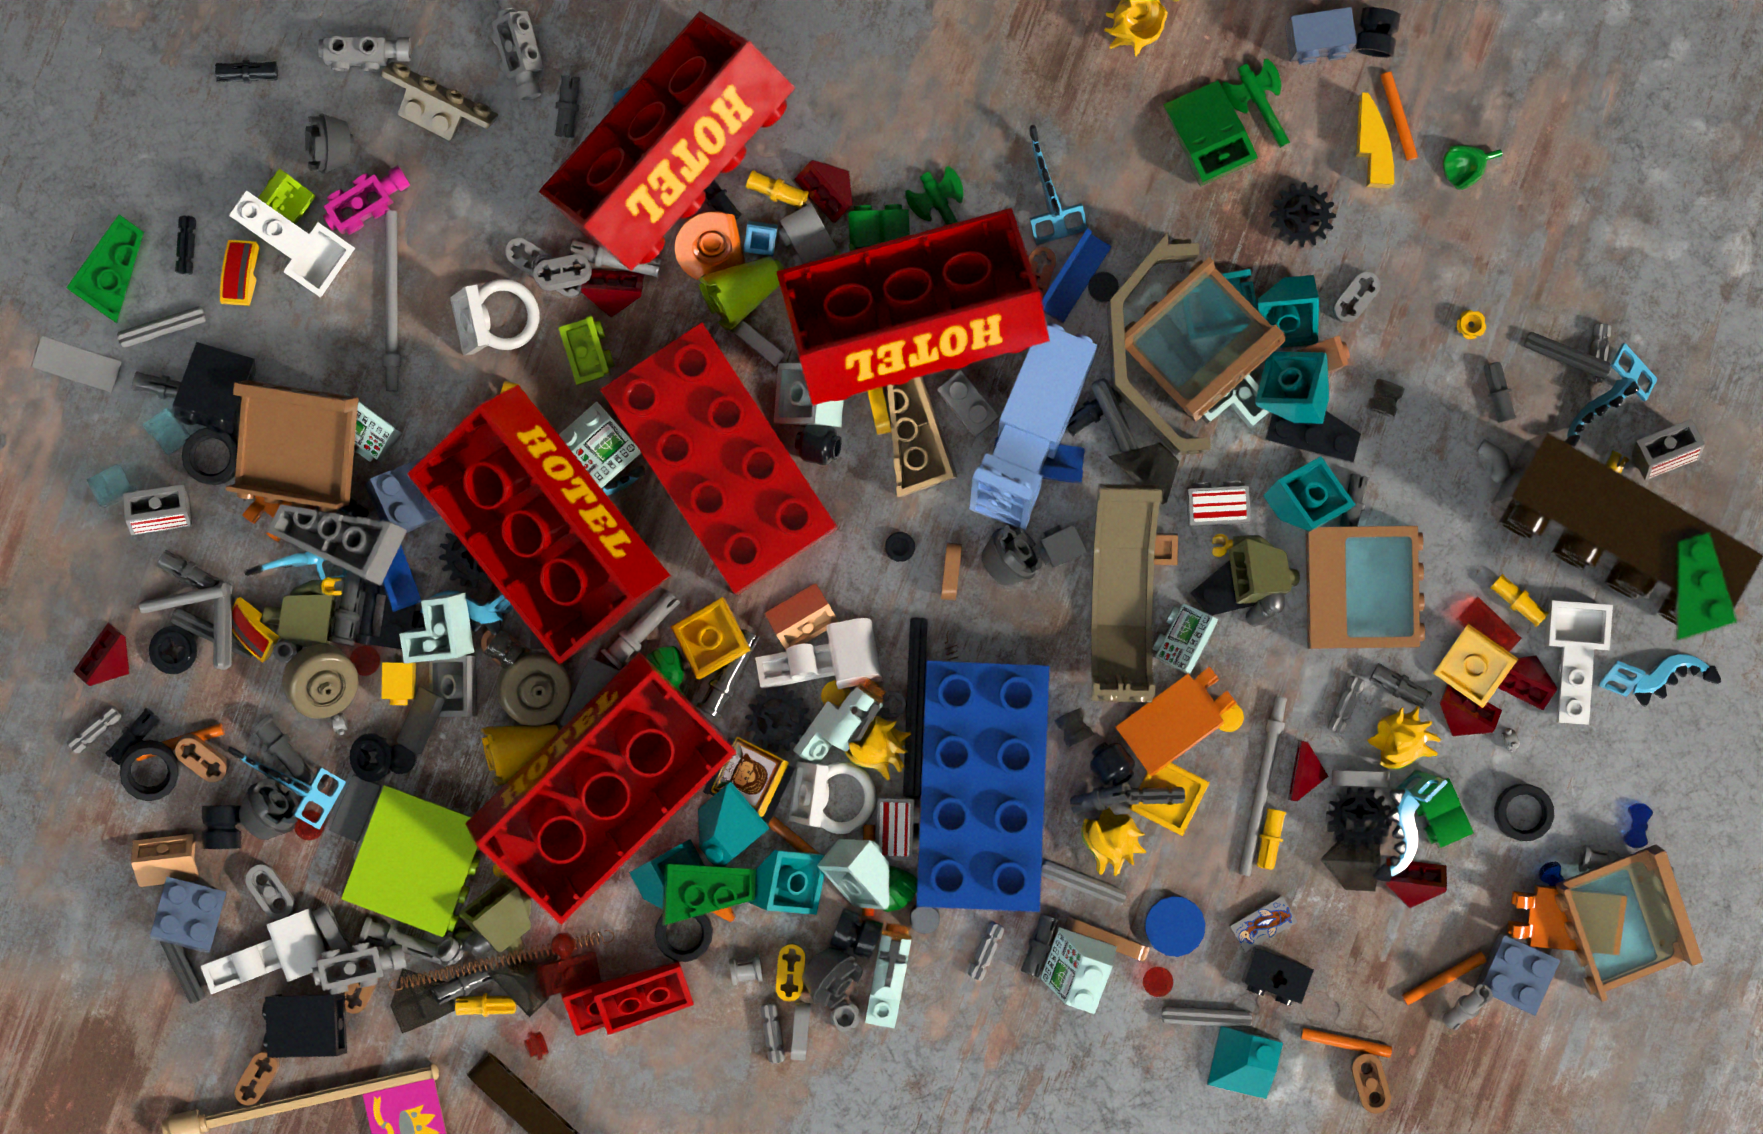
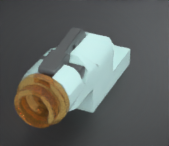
[793,678,886,764]
[865,923,912,1029]

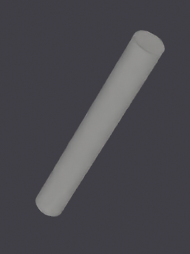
[139,585,227,614]

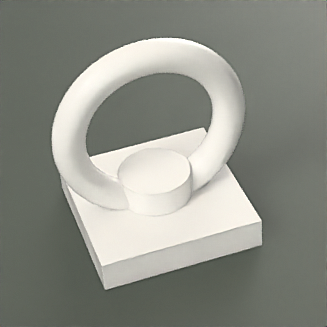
[450,279,539,356]
[788,761,877,834]

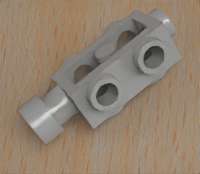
[491,8,544,101]
[318,36,411,71]
[312,942,407,995]

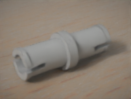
[1443,984,1493,1030]

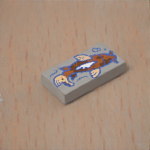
[1229,895,1297,952]

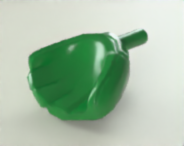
[1443,144,1502,190]
[646,646,685,696]
[883,865,917,912]

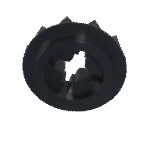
[149,626,198,674]
[349,733,395,782]

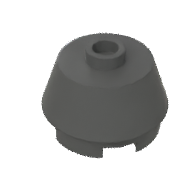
[305,113,354,174]
[982,525,1042,585]
[239,779,299,840]
[802,947,863,1008]

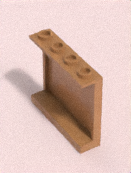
[226,380,359,513]

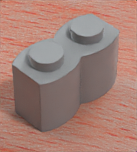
[778,203,840,266]

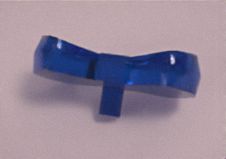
[1623,803,1653,849]
[1538,861,1577,889]

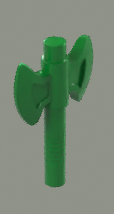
[1222,58,1290,148]
[905,166,964,225]

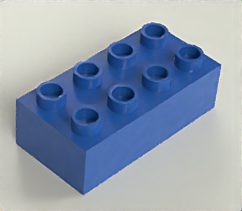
[916,661,1050,912]

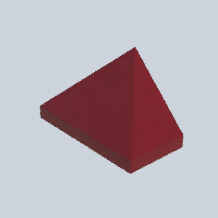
[794,160,853,223]
[581,269,644,318]
[73,622,129,686]
[1498,655,1557,710]
[1440,684,1502,736]
[1288,740,1329,802]
[1385,858,1447,908]

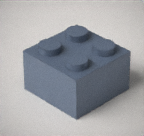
[1285,7,1357,65]
[365,456,442,533]
[150,877,226,954]
[1474,933,1560,1016]

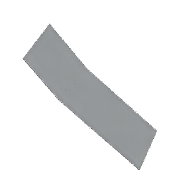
[31,336,122,393]

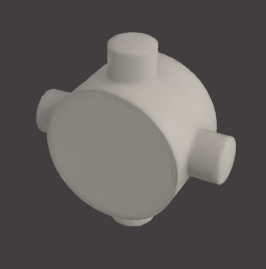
[331,712,348,735]
[1502,728,1520,752]

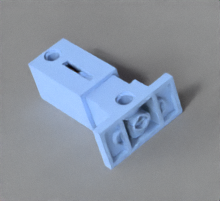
[969,323,1097,531]

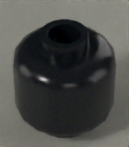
[795,425,842,465]
[1090,742,1135,787]

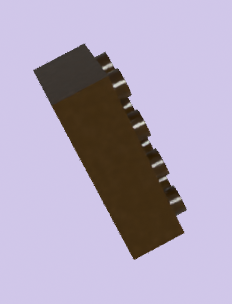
[1492,432,1763,625]

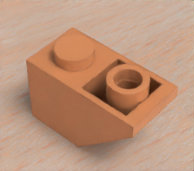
[1295,335,1350,374]

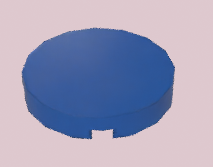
[1144,896,1206,957]

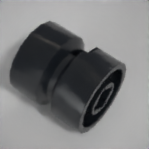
[1355,7,1401,58]
[202,805,242,849]
[830,908,884,960]

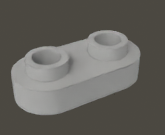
[245,864,295,920]

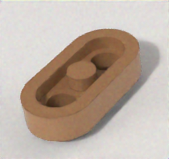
[1351,1053,1391,1114]

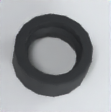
[181,428,238,485]
[120,740,179,801]
[1494,784,1554,841]
[655,914,713,962]

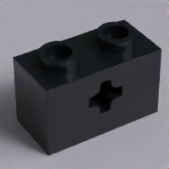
[1242,947,1314,1007]

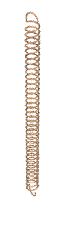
[388,930,615,991]

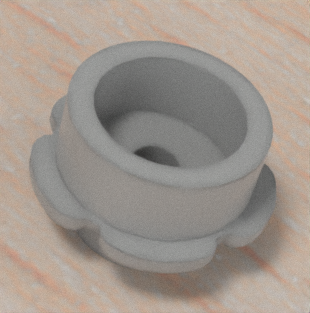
[435,937,464,966]
[830,1002,860,1032]

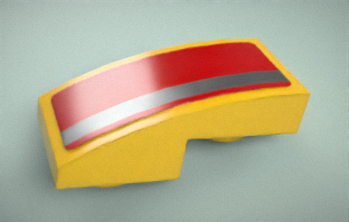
[220,240,260,306]
[232,597,280,663]

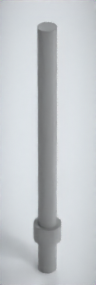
[383,210,401,392]
[1239,696,1287,876]

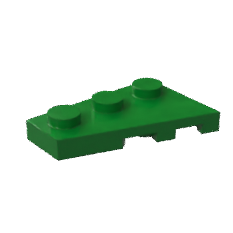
[66,215,145,323]
[1675,533,1737,641]
[662,864,756,926]

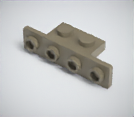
[381,62,498,141]

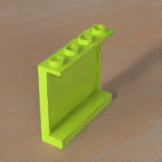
[341,784,481,938]

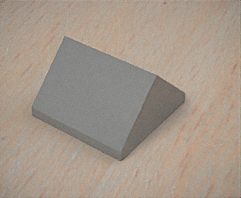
[429,656,477,717]

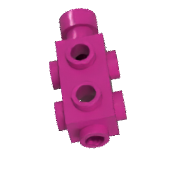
[323,165,411,235]

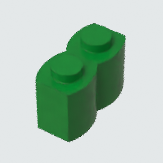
[848,204,910,250]
[1415,778,1474,848]

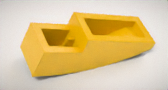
[1356,92,1394,188]

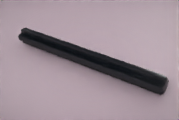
[903,617,928,798]

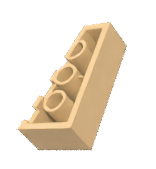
[887,376,958,497]

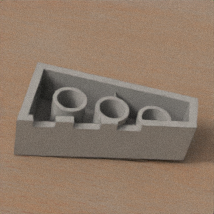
[267,504,407,585]

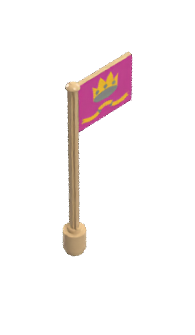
[162,1063,447,1134]

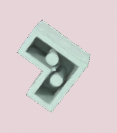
[1201,374,1269,428]
[400,593,474,664]

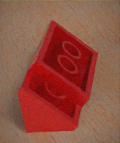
[561,961,694,1036]

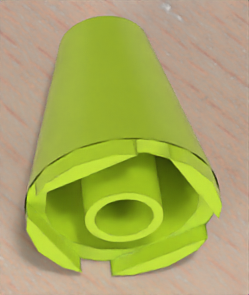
[699,256,784,330]

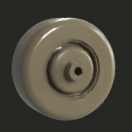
[282,644,359,719]
[496,651,572,726]

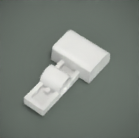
[228,190,355,298]
[1545,600,1613,725]
[755,618,883,689]
[201,908,327,994]

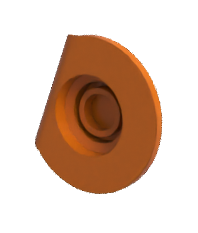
[674,211,745,280]

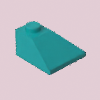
[1258,275,1319,348]
[1255,351,1329,424]
[1263,456,1356,532]
[698,782,770,867]
[629,839,705,910]
[748,850,825,915]
[1207,1026,1283,1099]

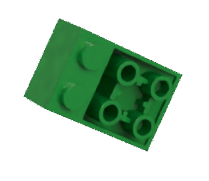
[1163,80,1258,187]

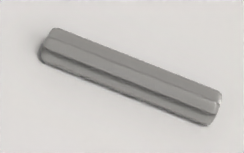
[117,306,206,348]
[213,583,232,670]
[1041,861,1127,906]
[1162,1006,1252,1028]

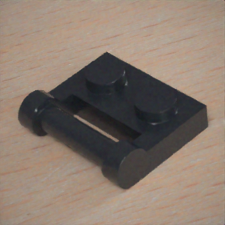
[355,583,416,649]

